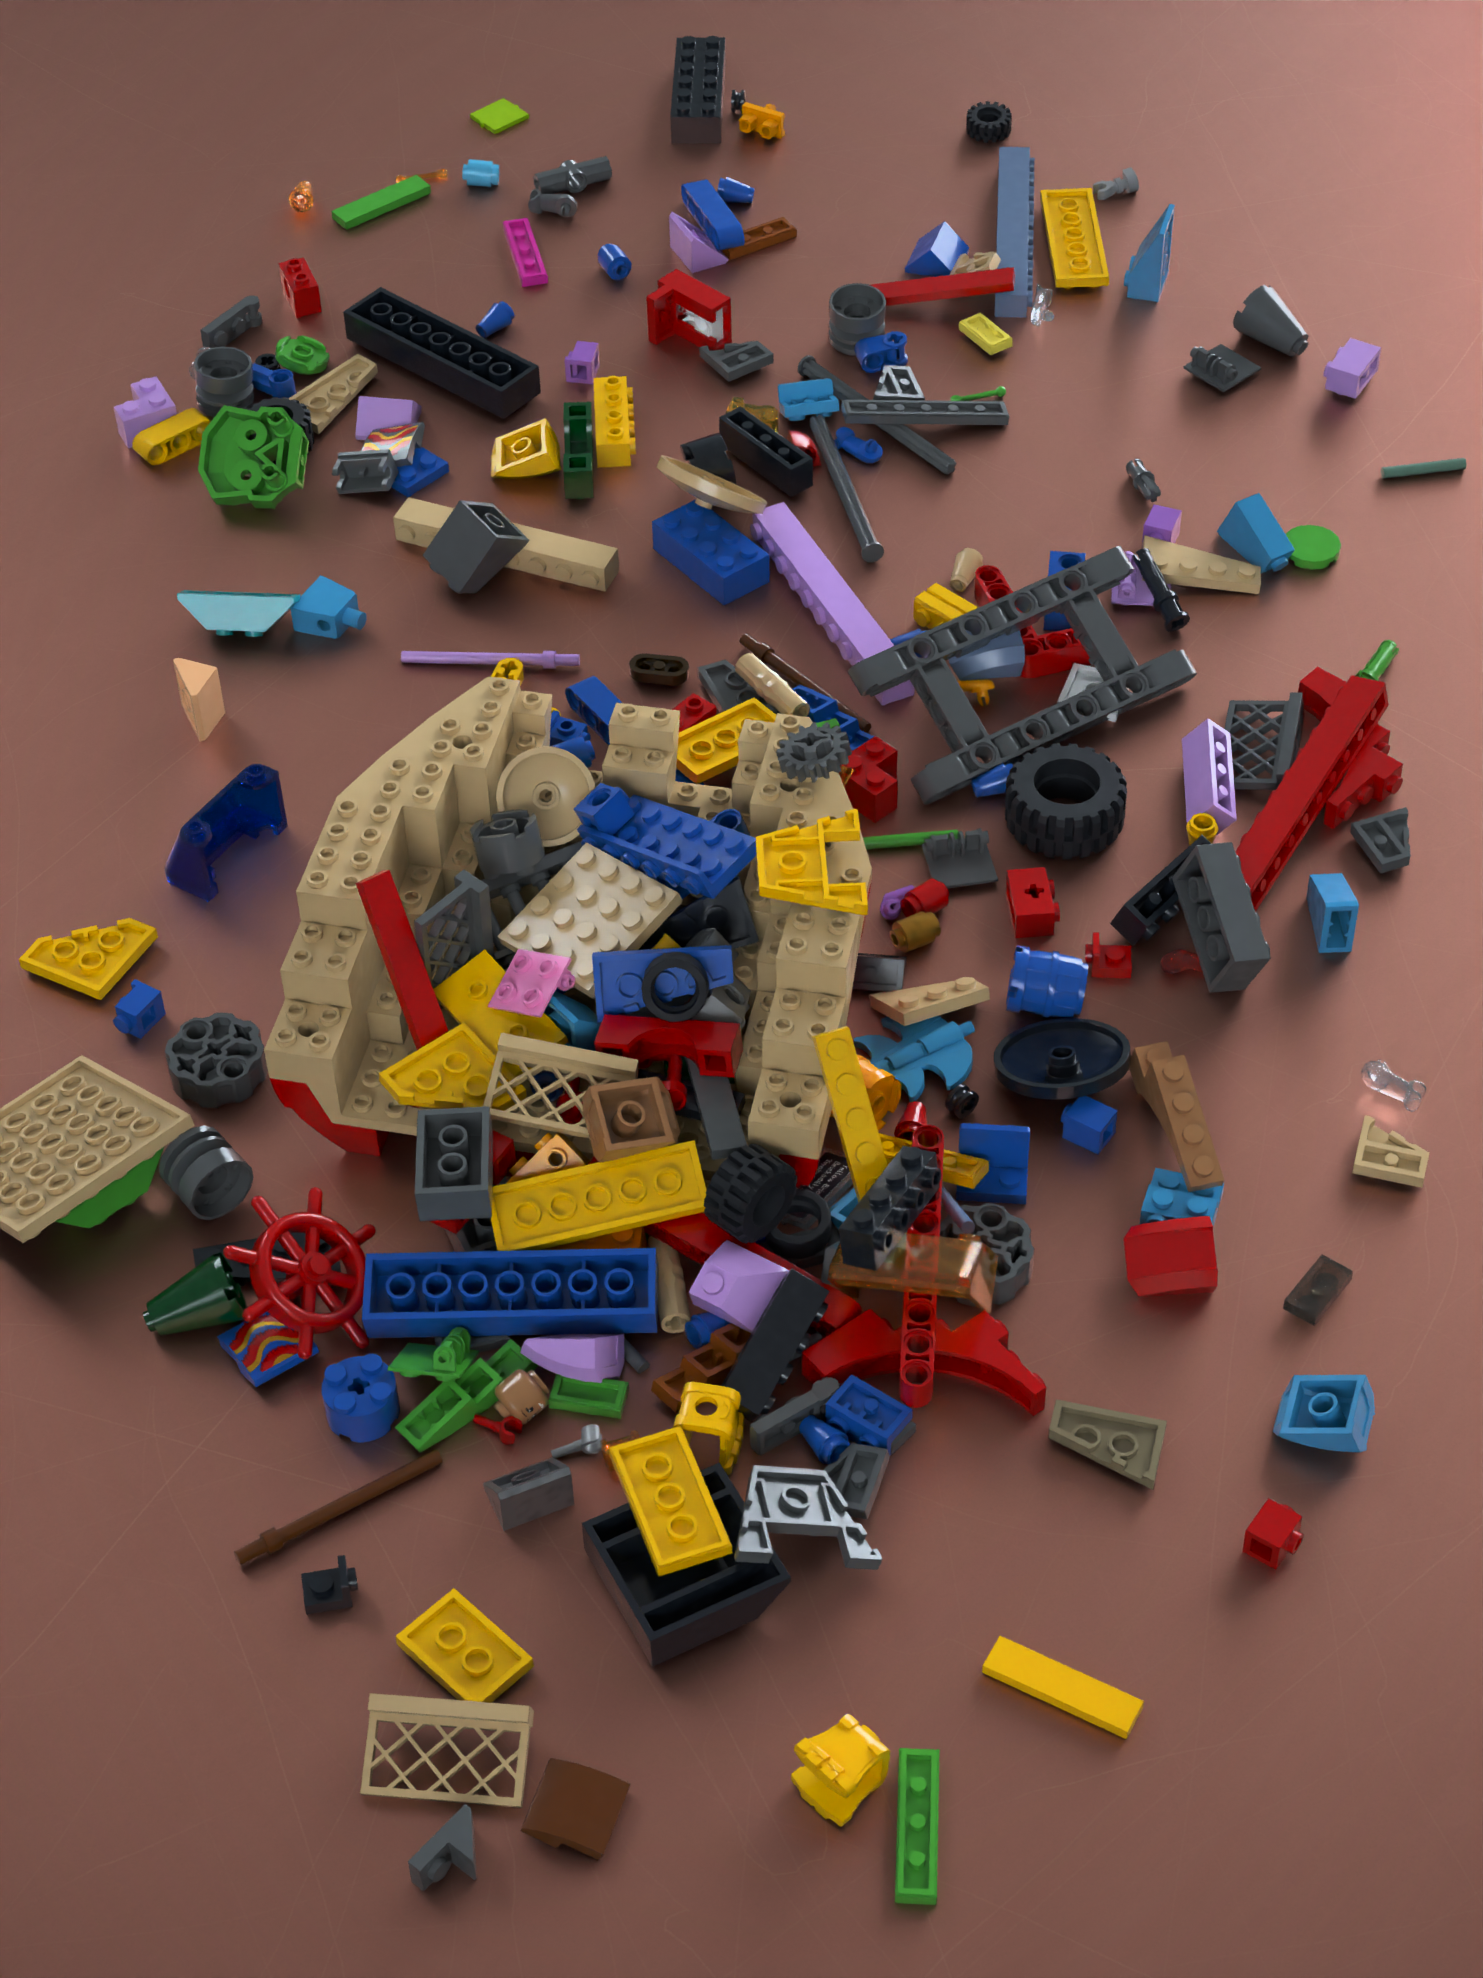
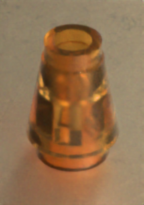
[288,181,314,212]

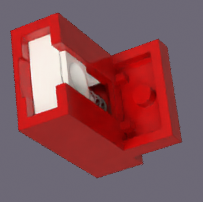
[646,269,732,351]

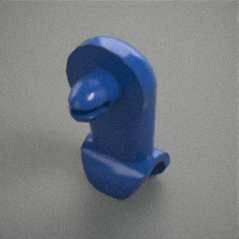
[834,427,883,464]

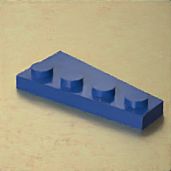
[592,945,734,1023]

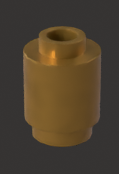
[890,911,941,953]

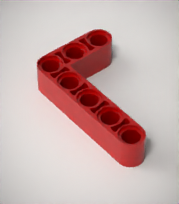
[974,565,1091,679]

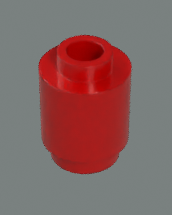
[900,878,949,917]

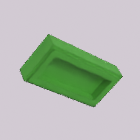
[548,1374,629,1419]

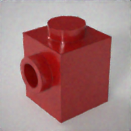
[1242,1498,1304,1570]

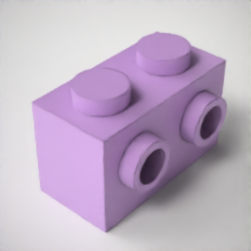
[1324,338,1381,399]

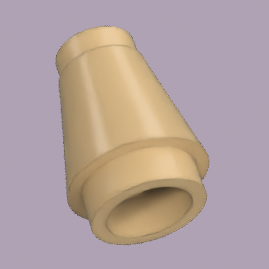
[949,548,983,592]

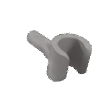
[551,1424,602,1459]

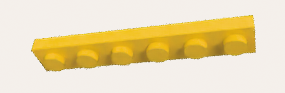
[812,1026,907,1234]

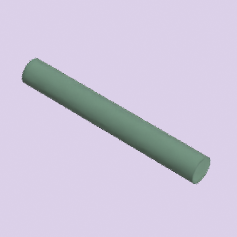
[1381,458,1466,479]

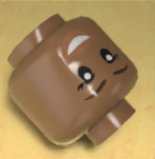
[493,1369,550,1424]

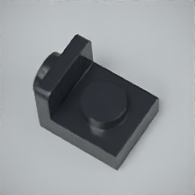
[301,1555,358,1615]

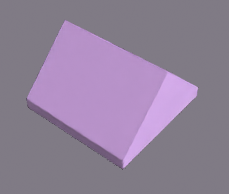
[669,212,729,273]
[355,396,422,440]

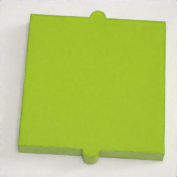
[470,98,529,134]

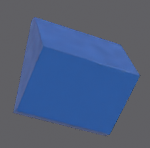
[905,221,969,277]

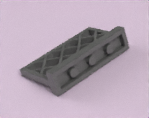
[1224,692,1305,790]
[414,870,494,1010]

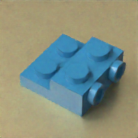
[1140,1167,1224,1227]

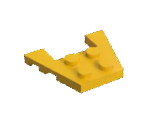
[756,809,868,915]

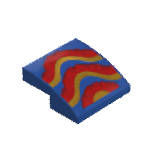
[217,1312,319,1387]

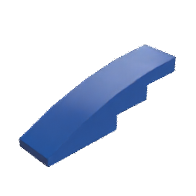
[792,685,874,751]

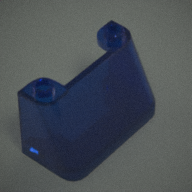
[164,764,288,902]

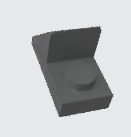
[408,1804,477,1892]

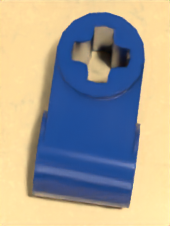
[854,331,908,373]

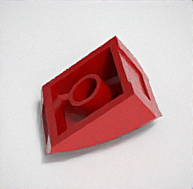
[1123,1216,1218,1297]

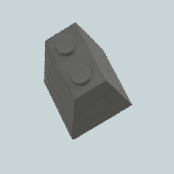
[423,500,529,594]

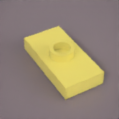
[959,313,1013,355]

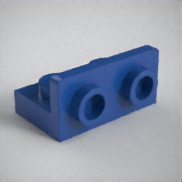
[825,1374,913,1456]

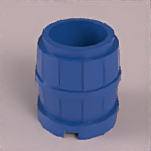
[1006,945,1088,1018]

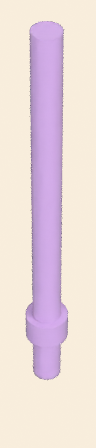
[401,651,580,669]

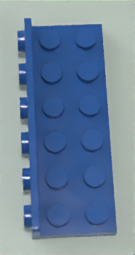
[577,794,756,899]

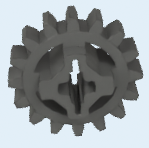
[776,722,852,783]

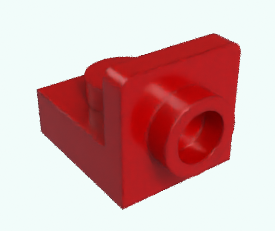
[1085,932,1132,978]

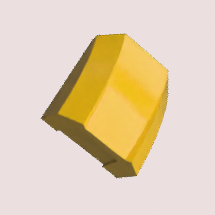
[491,418,562,479]

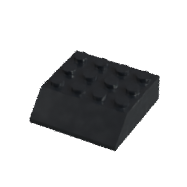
[582,1462,791,1667]

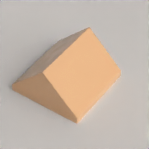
[173,658,225,742]

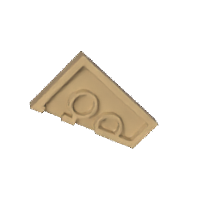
[869,977,990,1026]

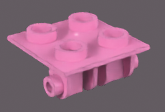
[488,949,575,1018]

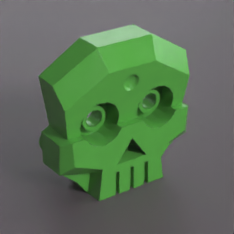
[198,405,309,509]

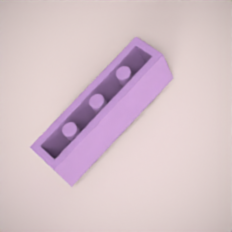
[1182,718,1237,836]

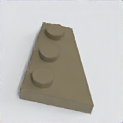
[1048,1399,1167,1490]

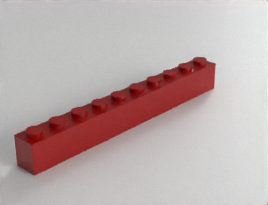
[1235,675,1389,912]

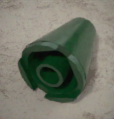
[143,1252,247,1336]

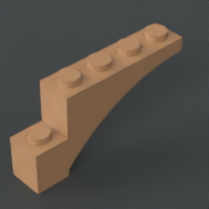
[1130,1041,1225,1193]

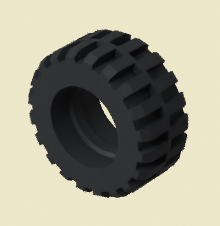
[1005,743,1127,860]

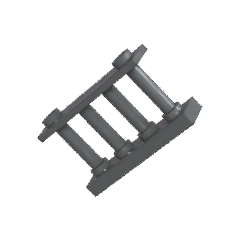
[481,841,582,969]

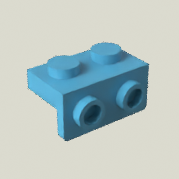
[777,378,840,421]

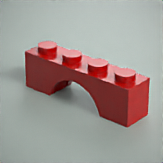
[594,1014,743,1078]

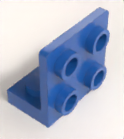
[956,1123,1030,1204]

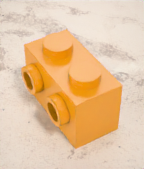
[506,1132,590,1183]

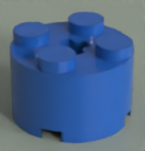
[321,1353,400,1443]

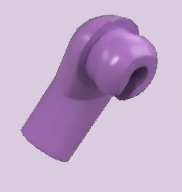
[880,885,914,920]

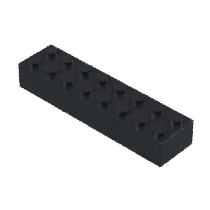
[343,287,541,419]

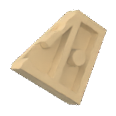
[950,251,1001,275]
[1352,1115,1429,1188]

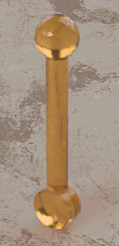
[396,169,448,183]

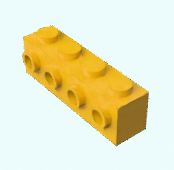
[593,376,636,468]

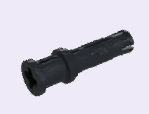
[1132,548,1190,632]

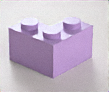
[114,376,177,448]

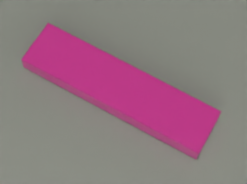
[503,218,548,287]

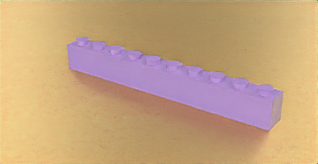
[750,502,915,706]

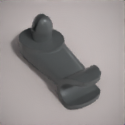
[528,189,578,217]

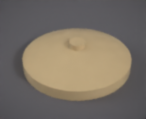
[656,456,767,514]

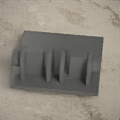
[1183,344,1261,392]
[922,828,998,888]

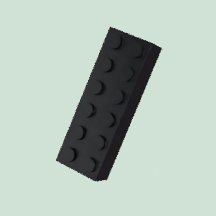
[670,36,726,144]

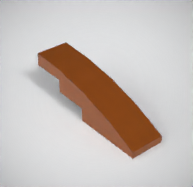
[651,1323,751,1413]

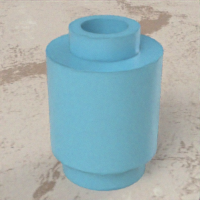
[462,159,500,187]

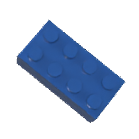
[652,499,770,606]

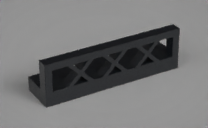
[852,953,907,992]

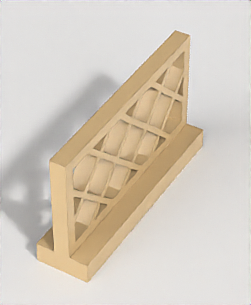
[483,1032,638,1139]
[360,1693,534,1808]

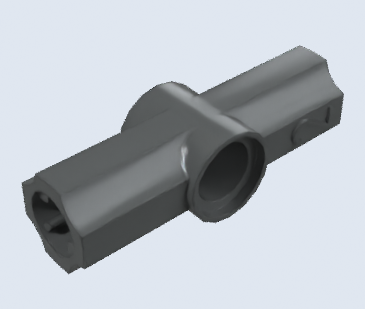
[533,156,612,194]

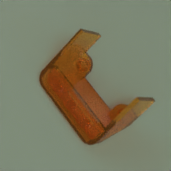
[827,1233,998,1313]

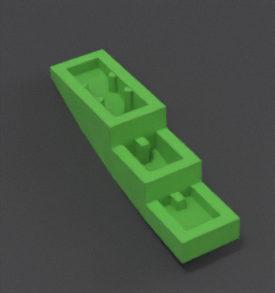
[395,1339,538,1453]

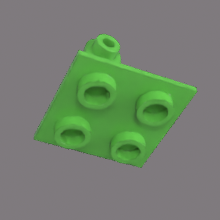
[388,1327,479,1382]

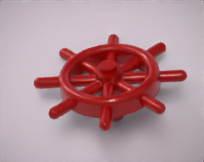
[223,1187,376,1359]

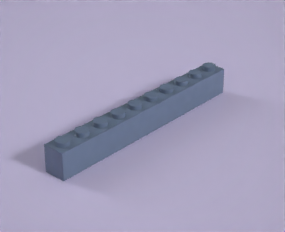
[994,147,1035,318]

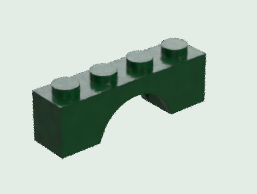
[563,402,594,499]

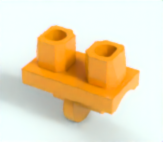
[739,102,785,140]

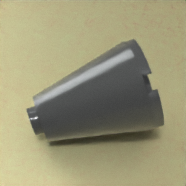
[1233,285,1308,356]

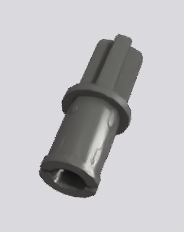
[1126,459,1161,502]

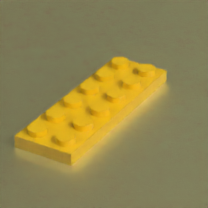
[1040,188,1109,289]
[491,1140,707,1251]

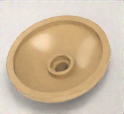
[496,746,596,847]

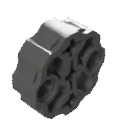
[165,1013,268,1108]
[938,1203,1034,1307]

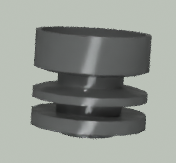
[828,283,886,356]
[194,346,254,417]
[159,1126,254,1220]

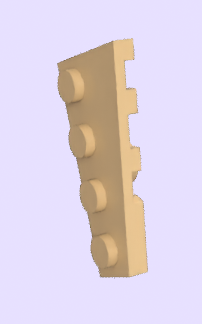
[289,354,378,434]
[1142,535,1261,594]

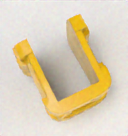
[673,1382,744,1475]
[791,1714,890,1827]

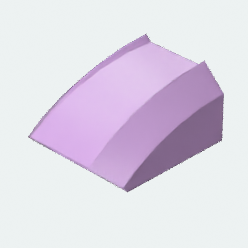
[520,1334,624,1383]

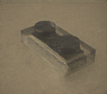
[1283,1254,1353,1326]

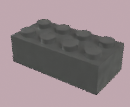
[1172,842,1271,993]

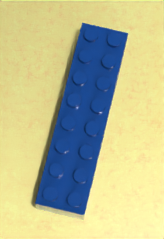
[362,1248,659,1338]

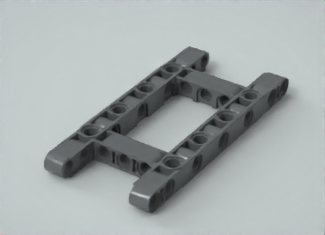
[848,546,1197,805]

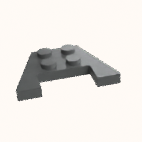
[734,1465,883,1570]

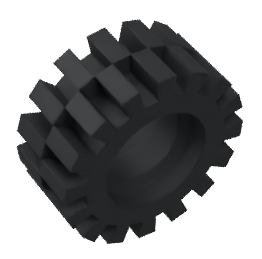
[966,101,1012,143]

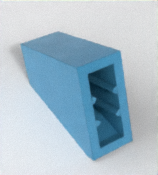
[1217,493,1295,574]
[1306,873,1359,953]

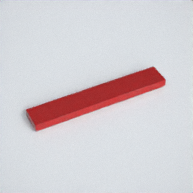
[871,267,1015,306]
[355,870,448,1050]

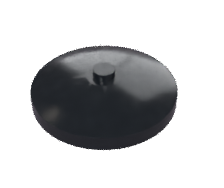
[994,1018,1131,1100]

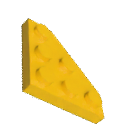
[19,918,158,1000]
[379,1022,527,1111]

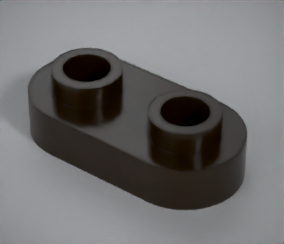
[629,653,689,686]

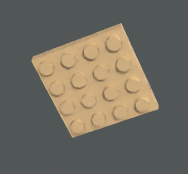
[497,842,683,998]

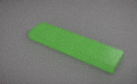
[331,175,431,230]
[895,1748,939,1905]

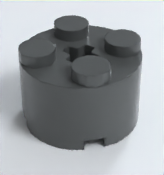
[470,809,545,880]

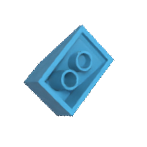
[1124,204,1175,302]

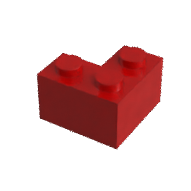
[839,735,898,823]

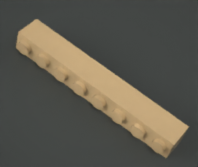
[393,497,619,592]

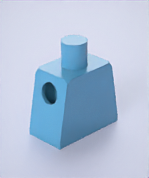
[290,575,367,639]

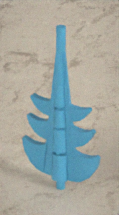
[853,1016,975,1102]

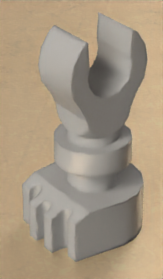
[1093,167,1139,200]

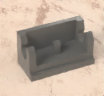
[332,449,399,494]

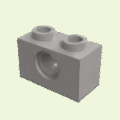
[691,976,751,1029]

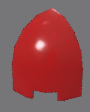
[787,430,822,467]

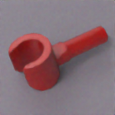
[473,1414,522,1445]

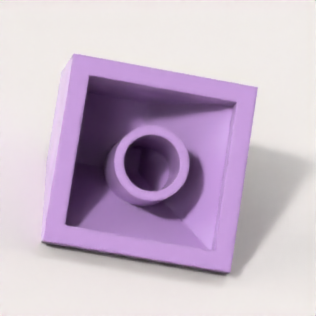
[688,1240,790,1333]

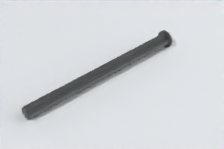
[797,355,956,475]
[810,415,884,562]

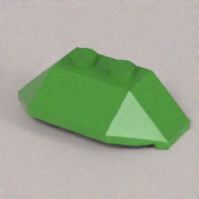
[55,1147,164,1229]

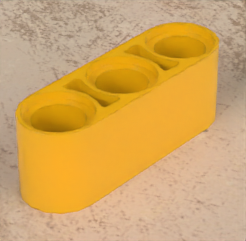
[132,408,211,465]

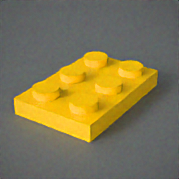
[395,1588,534,1703]

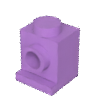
[565,341,600,384]

